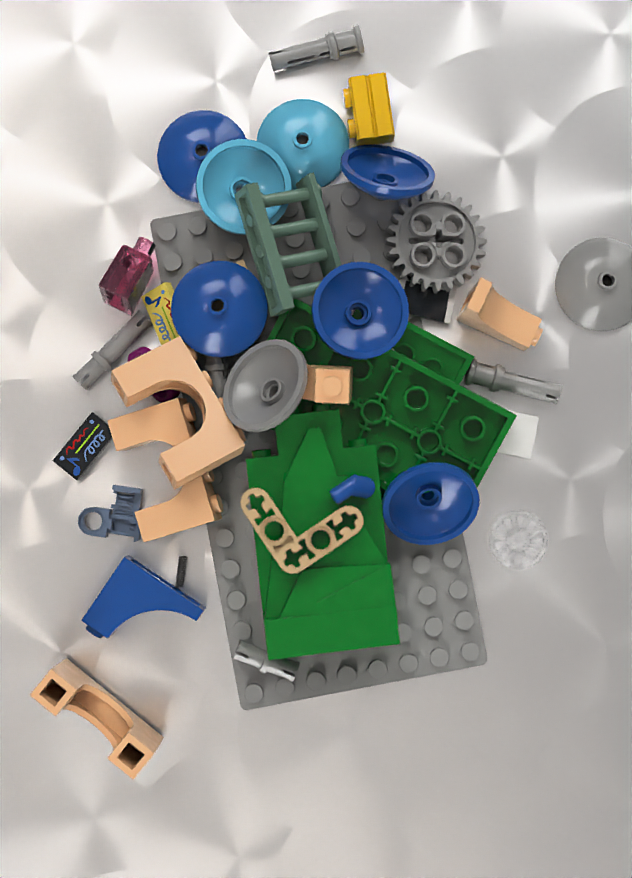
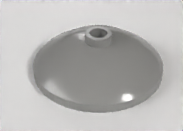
[555,238,632,331]
[223,339,308,432]

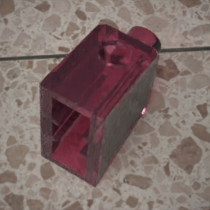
[99,237,156,316]

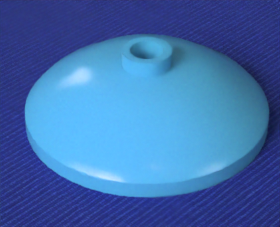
[257,99,349,190]
[196,139,291,235]

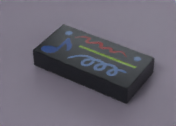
[53,412,112,481]

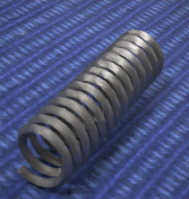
[175,556,188,589]

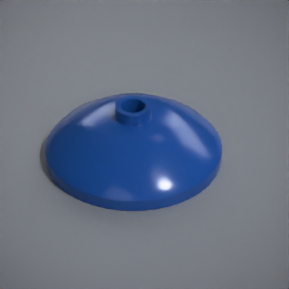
[157,110,247,203]
[340,145,435,200]
[171,261,268,357]
[311,262,409,360]
[382,462,480,545]

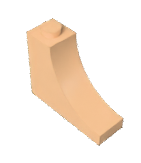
[456,278,543,351]
[302,365,353,404]

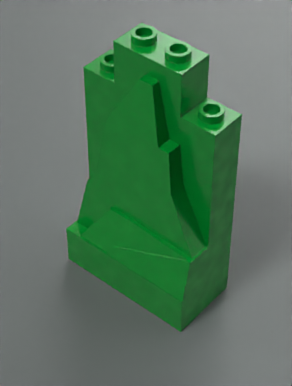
[245,403,400,660]

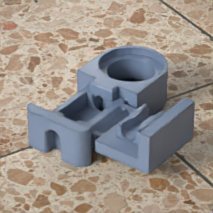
[78,485,143,542]

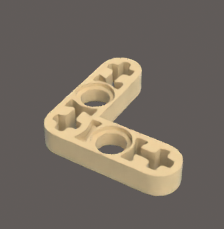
[241,488,363,574]

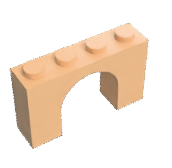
[111,336,246,490]
[107,398,223,543]
[30,658,164,779]

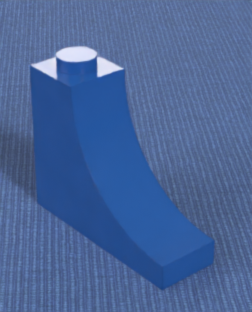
[81,555,206,639]

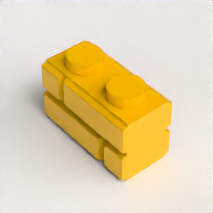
[343,72,395,146]

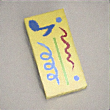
[141,282,186,345]

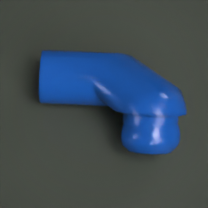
[329,474,375,505]

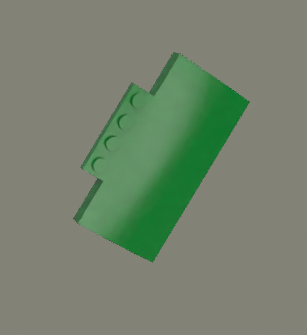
[267,299,517,493]

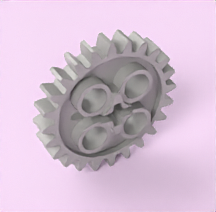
[384,190,487,293]

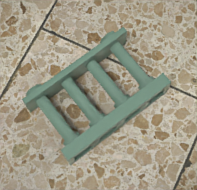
[234,173,342,317]

